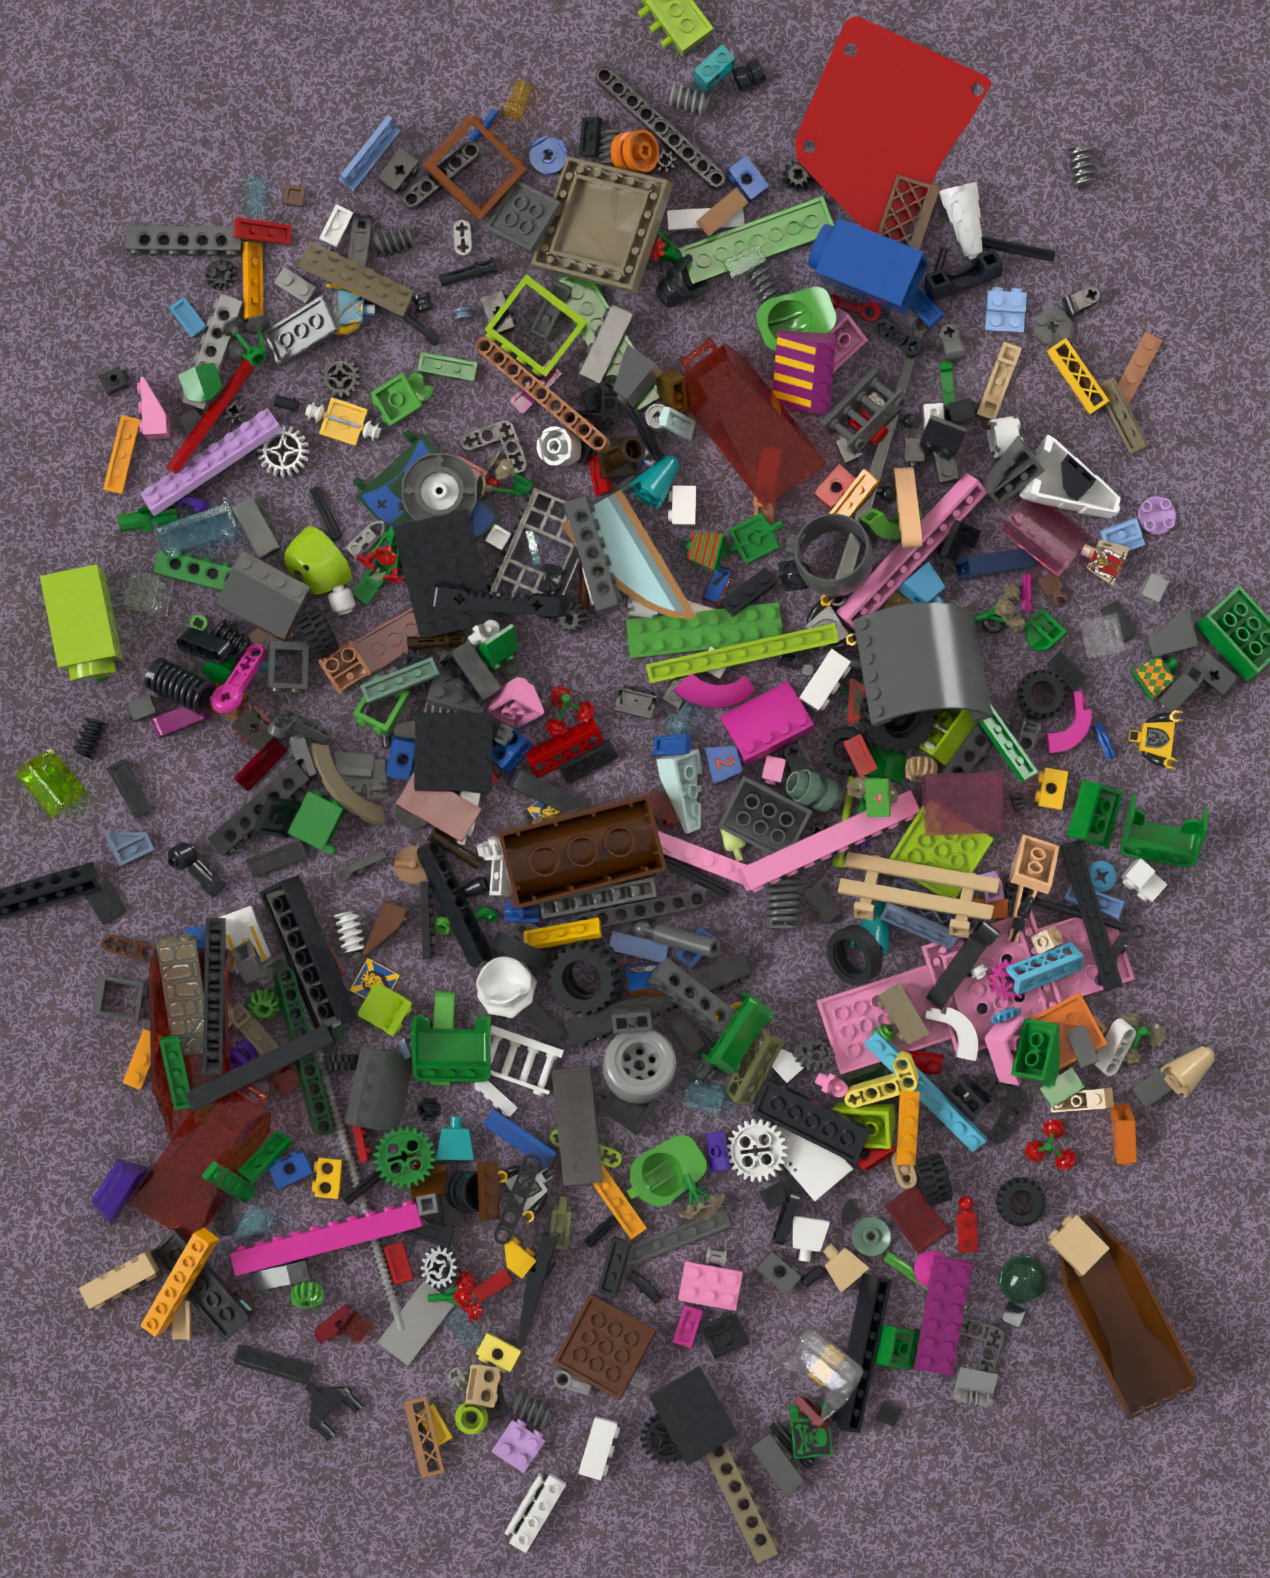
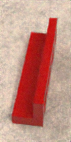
[525,718,604,778]

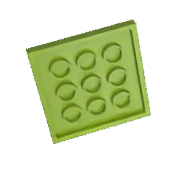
[889,798,994,899]

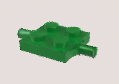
[724,512,785,564]

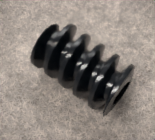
[210,619,251,661]
[72,717,108,760]

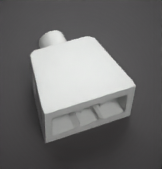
[792,1216,830,1262]

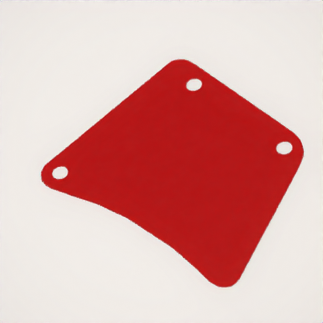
[795,16,992,243]

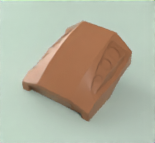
[318,640,371,694]

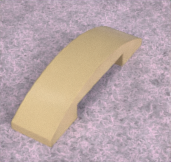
[977,342,1022,420]

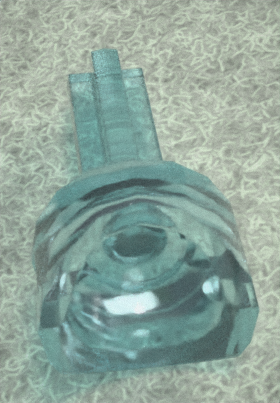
[663,701,696,735]

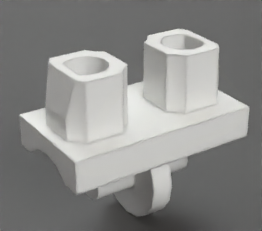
[468,620,500,647]

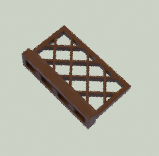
[877,174,941,251]

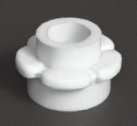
[970,963,988,980]

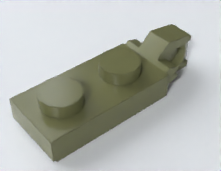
[550,1195,572,1251]

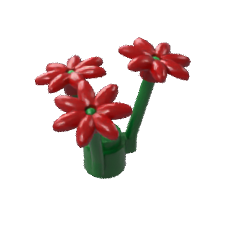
[649,231,681,264]

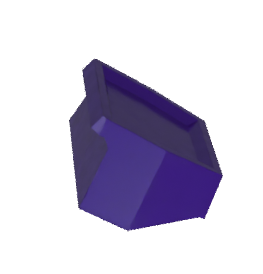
[91,1159,148,1226]

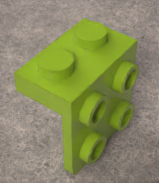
[357,982,412,1037]

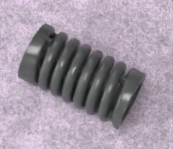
[765,867,801,929]

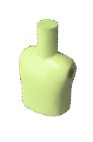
[720,830,746,861]

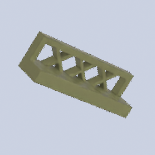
[725,1028,785,1106]

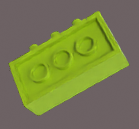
[637,0,714,56]

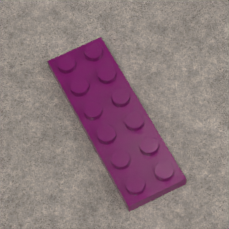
[914,1255,973,1376]

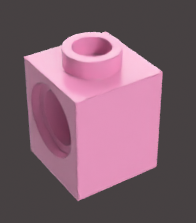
[761,755,786,786]

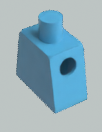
[898,562,945,603]

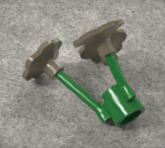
[477,450,533,500]

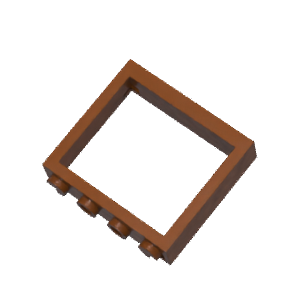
[422,115,526,220]

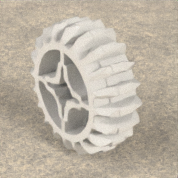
[257,425,309,478]

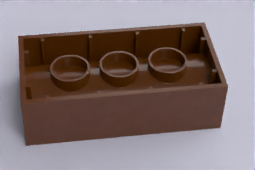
[492,792,667,909]

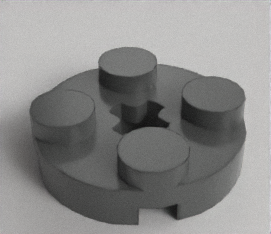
[1033,308,1072,347]

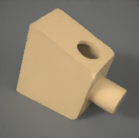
[823,1244,869,1292]

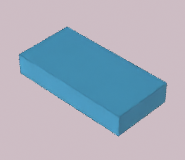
[169,296,207,339]

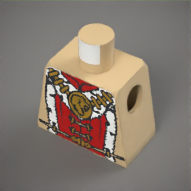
[1080,540,1130,585]

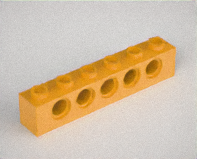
[140,1228,219,1337]

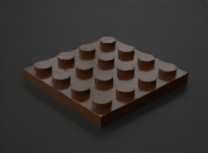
[553,1294,657,1400]

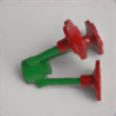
[356,526,406,584]

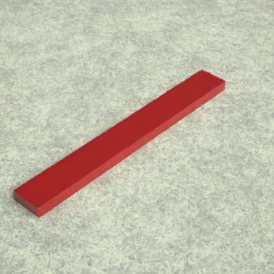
[165,345,260,474]

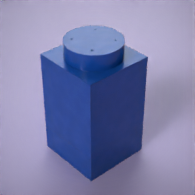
[808,218,929,316]

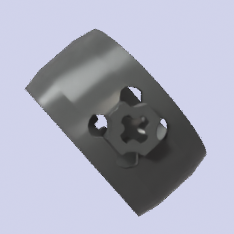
[785,513,874,597]

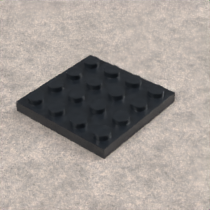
[414,712,493,791]

